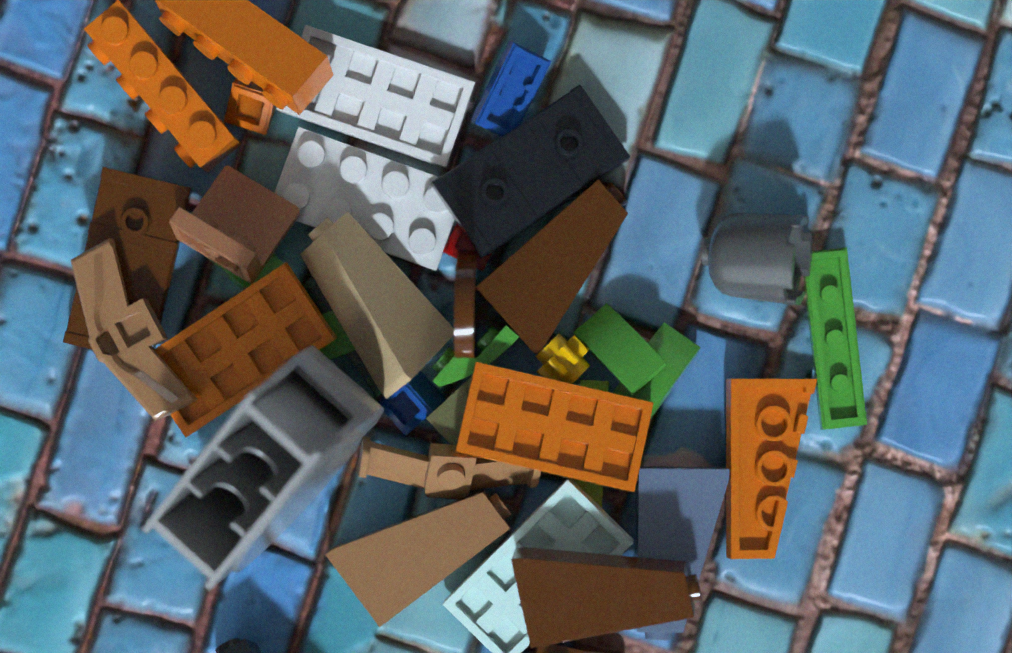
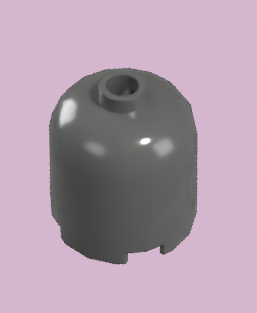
[701,213,813,305]

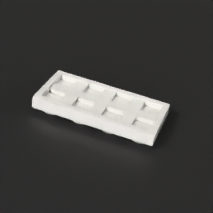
[277,25,475,169]
[274,127,455,272]

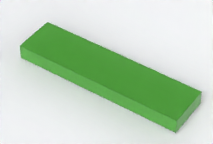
[803,247,867,430]

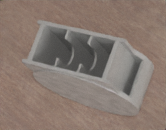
[142,346,384,590]

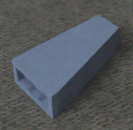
[635,466,729,640]

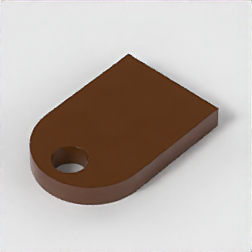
[454,250,476,358]

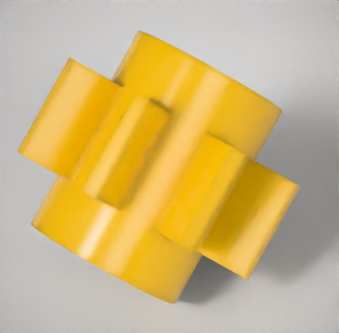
[535,333,590,384]

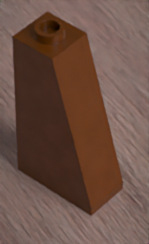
[476,180,628,355]
[511,547,702,648]

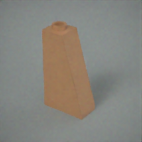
[325,490,512,627]

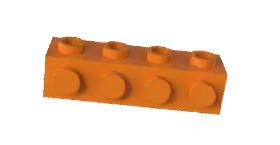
[84,0,242,172]
[155,0,334,115]

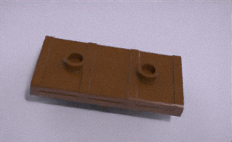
[63,167,193,349]

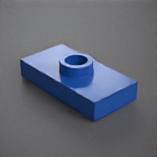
[470,40,551,137]

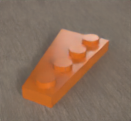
[726,379,817,559]

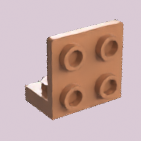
[169,166,300,284]

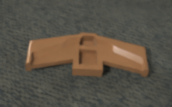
[70,238,198,421]
[357,436,541,499]

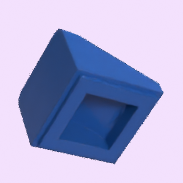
[377,370,445,436]

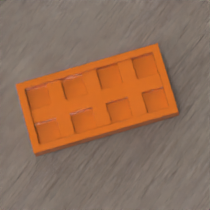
[154,262,337,437]
[455,362,654,492]

